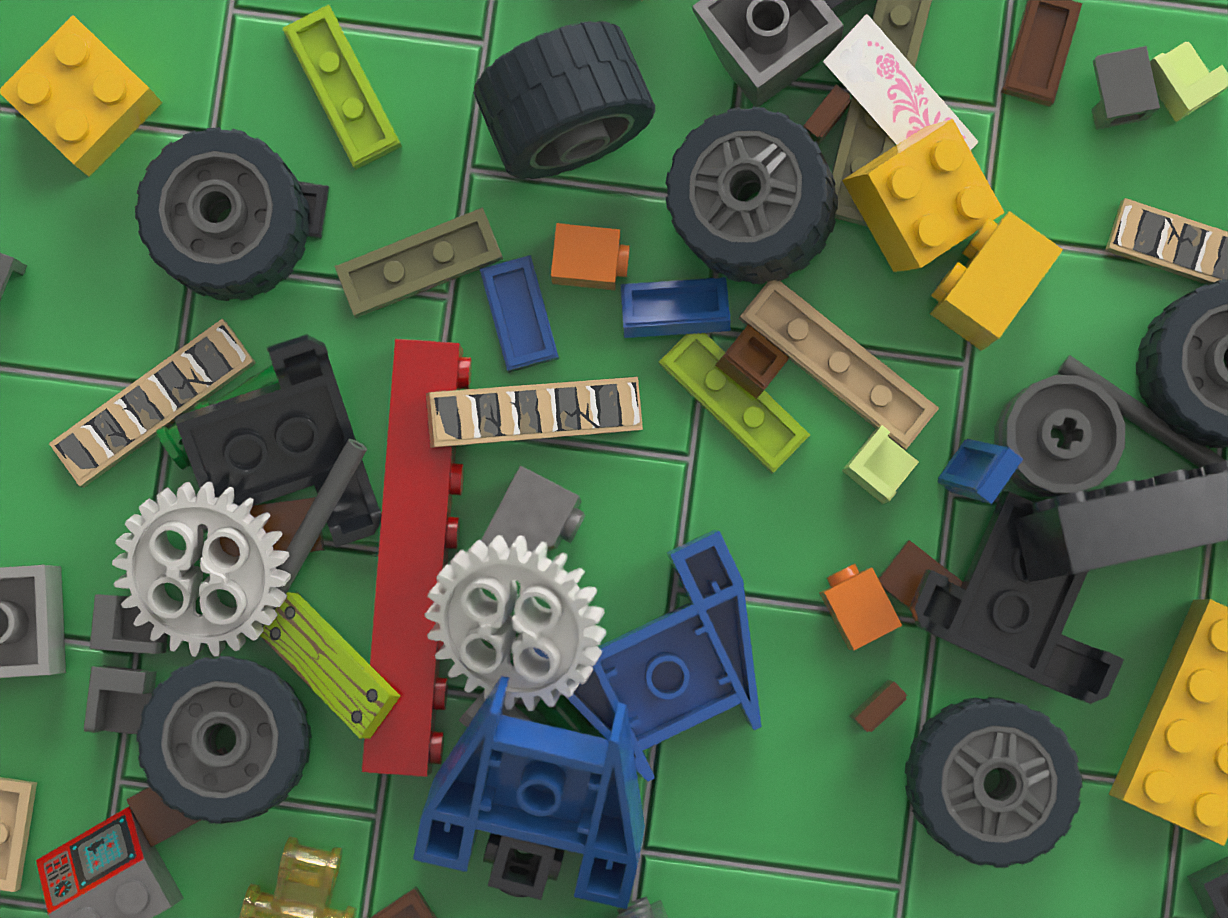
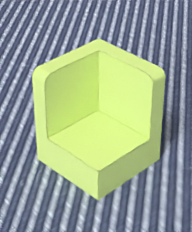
[1150,42,1228,122]
[842,425,919,504]

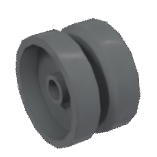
[994,375,1125,497]

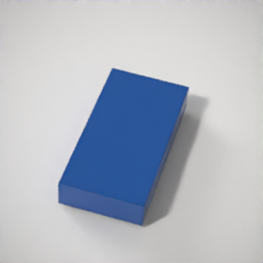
[480,255,559,373]
[620,277,731,338]
[937,439,1023,504]

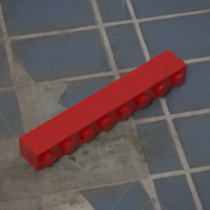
[362,339,472,777]

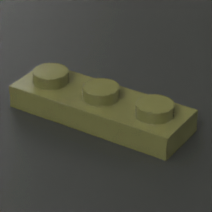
[334,207,504,318]

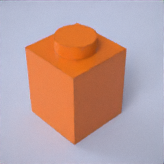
[551,223,630,290]
[820,563,902,650]

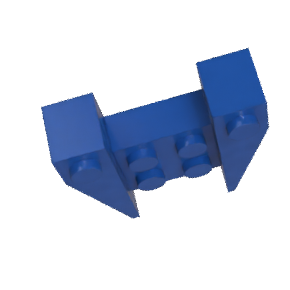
[533,530,761,782]
[413,676,645,909]

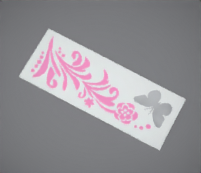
[823,14,979,150]

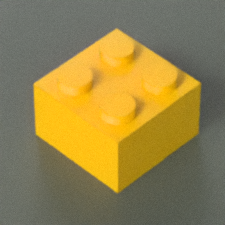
[0,15,163,177]
[842,119,1005,272]
[930,211,1063,351]

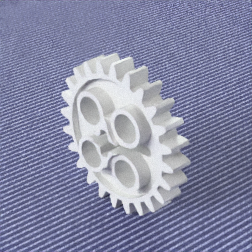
[112,482,291,657]
[425,535,606,711]

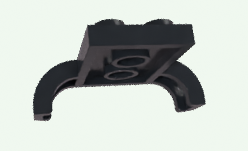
[175,334,382,548]
[909,491,1124,704]

